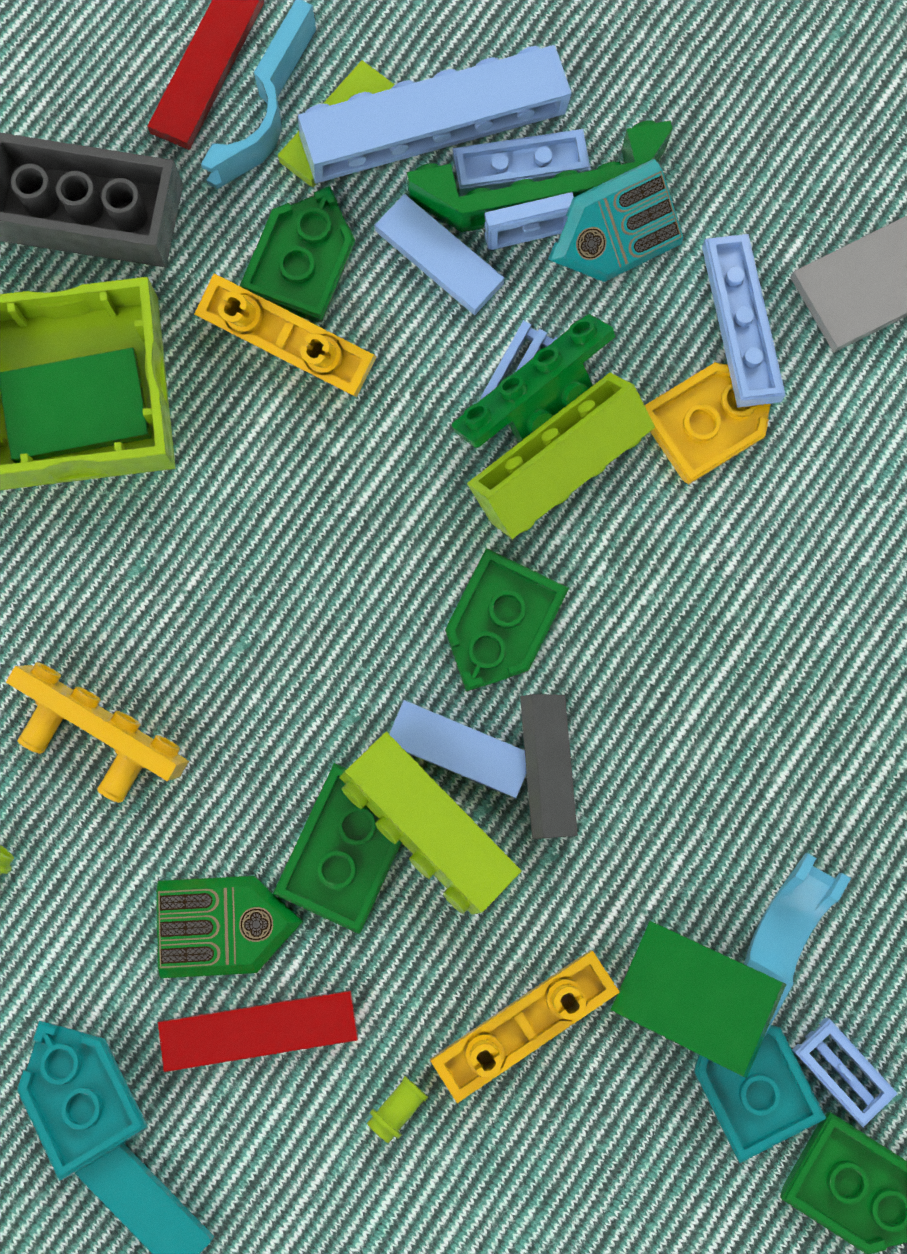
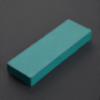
[75,1144,215,1254]

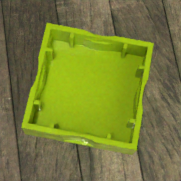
[0,277,176,490]

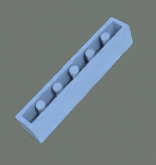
[298,45,572,184]

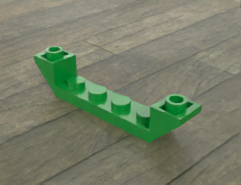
[407,120,672,233]

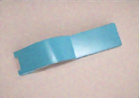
[201,0,316,189]
[743,853,851,1037]

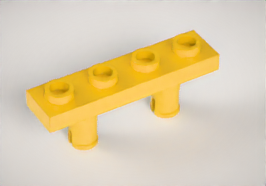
[194,273,377,397]
[6,662,189,803]
[430,950,620,1103]

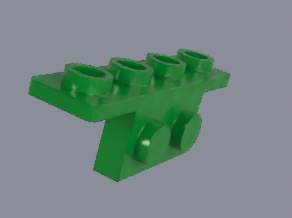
[451,314,616,448]

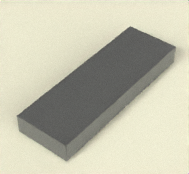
[520,694,578,839]

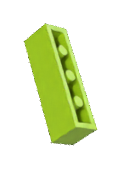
[467,372,655,539]
[339,731,522,915]

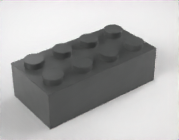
[0,133,183,268]

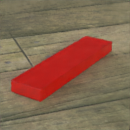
[147,0,264,150]
[158,990,358,1072]

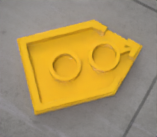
[645,362,771,485]

